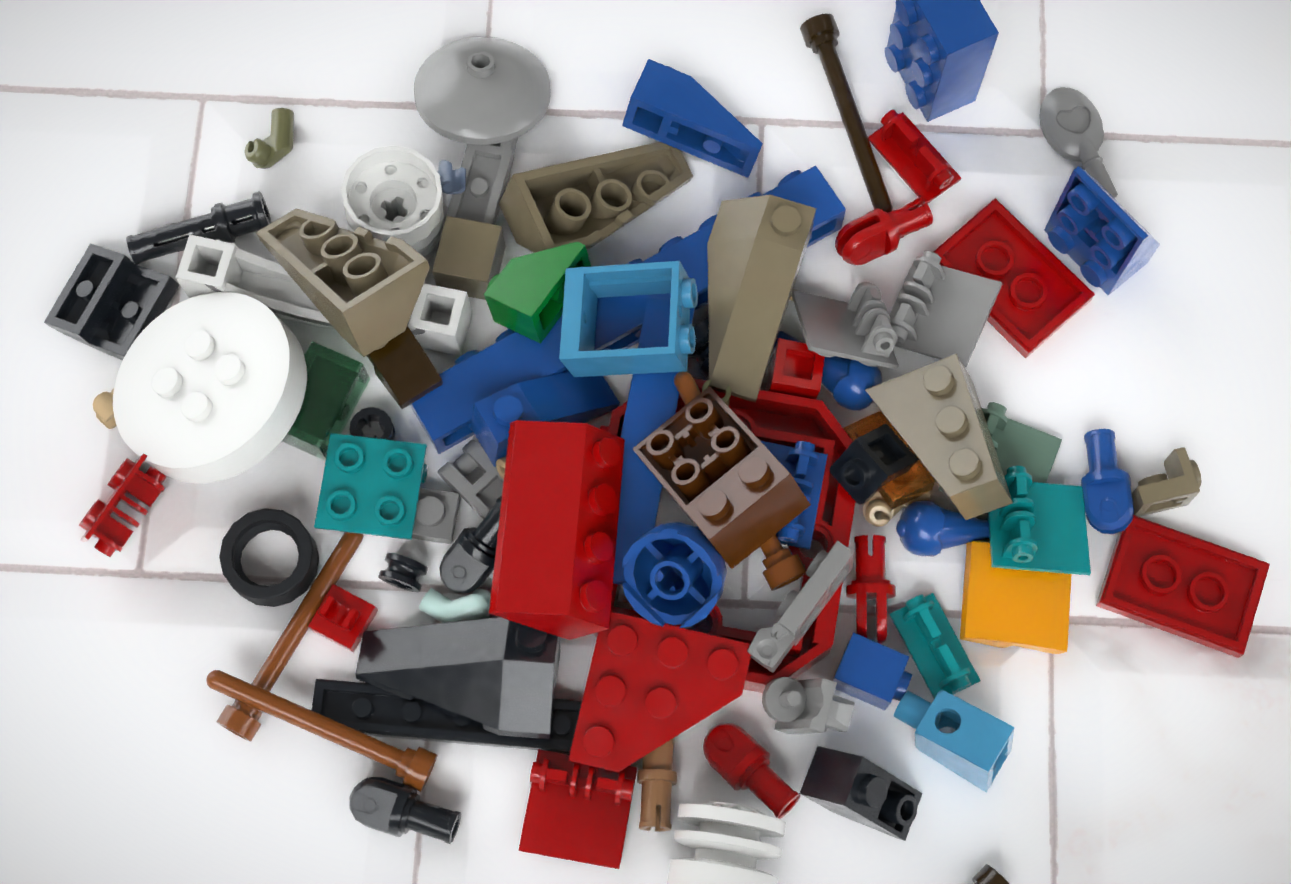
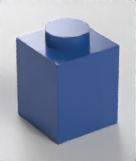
[832,632,913,711]

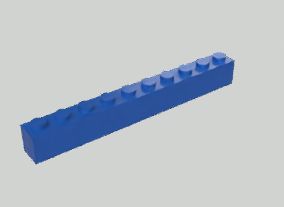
[410,165,846,455]

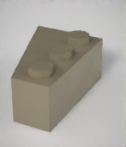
[865,354,1013,520]

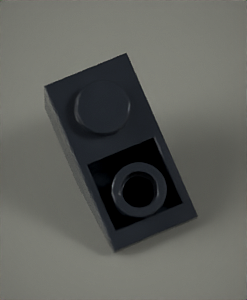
[799,746,923,841]

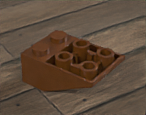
[633,386,811,569]

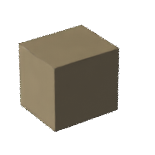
[432,215,506,300]

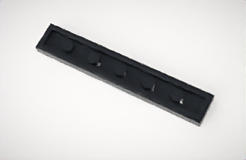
[311,679,582,753]

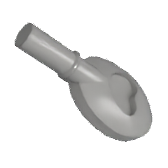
[1039,87,1118,198]

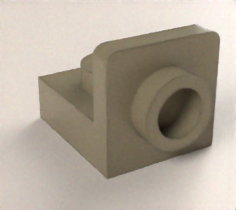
[1132,447,1202,517]

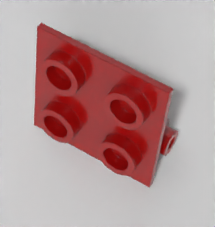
[78,453,166,558]
[518,749,638,869]

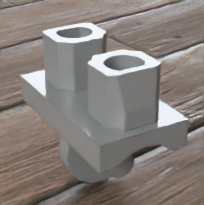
[762,677,855,734]

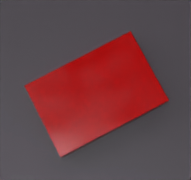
[933,198,1095,359]
[1096,515,1270,658]

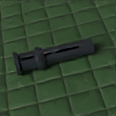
[126,191,272,265]

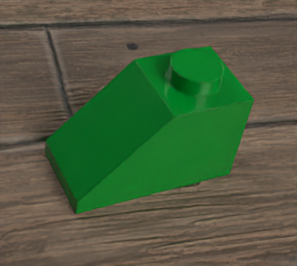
[484,241,591,344]

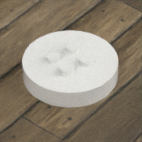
[113,292,307,483]

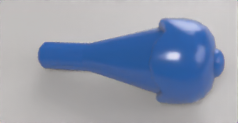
[774,331,883,411]
[896,500,990,557]

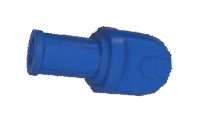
[1081,429,1134,535]

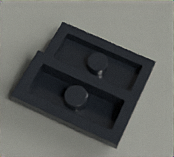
[44,243,179,360]

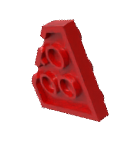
[568,611,751,772]

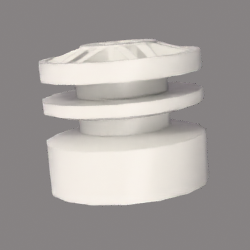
[341,145,445,260]
[667,801,786,884]

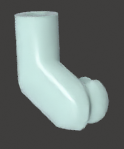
[419,588,491,623]

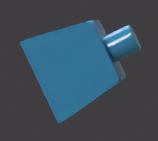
[894,690,1015,793]

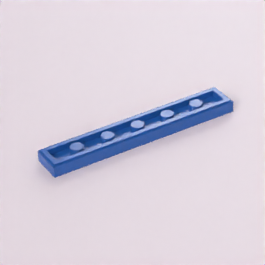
[613,297,695,585]

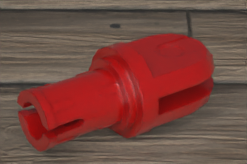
[835,198,933,266]
[846,535,896,644]
[703,723,800,819]

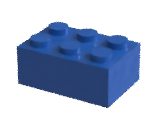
[884,0,999,122]

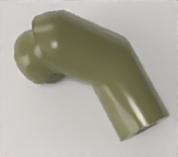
[244,108,294,169]

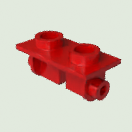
[868,109,962,204]

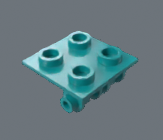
[314,433,428,540]
[988,465,1091,576]

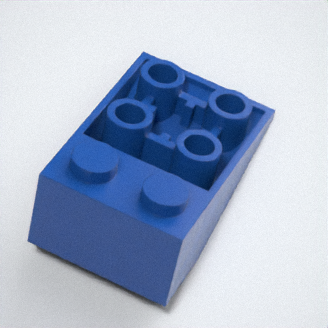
[1044,166,1160,296]

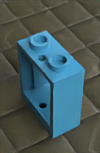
[559,261,698,377]

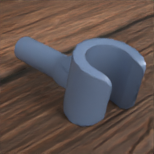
[437,160,466,194]

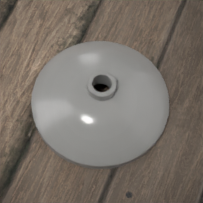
[414,37,551,145]

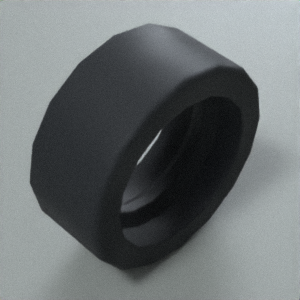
[219,508,319,607]

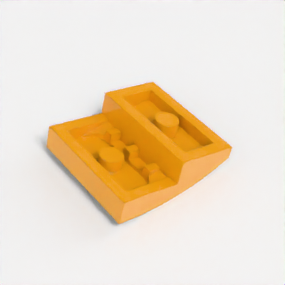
[960,541,1072,654]

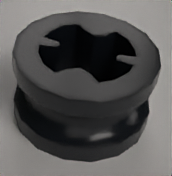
[349,407,396,441]
[378,553,428,592]

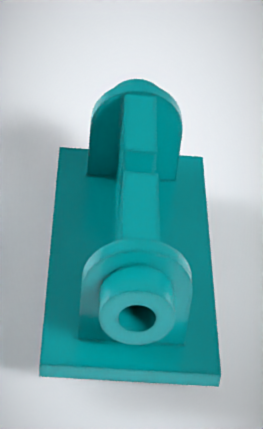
[889,593,981,699]

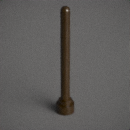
[800,14,893,213]

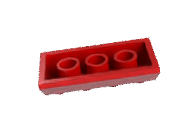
[489,420,625,640]

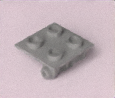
[890,251,1003,367]
[791,282,899,369]

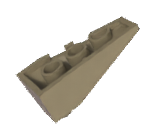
[707,195,817,403]

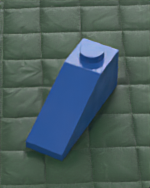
[622,59,763,178]
[471,371,620,467]

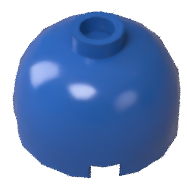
[622,522,727,628]

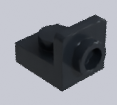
[830,424,919,505]

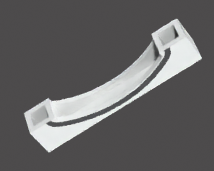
[176,235,472,356]

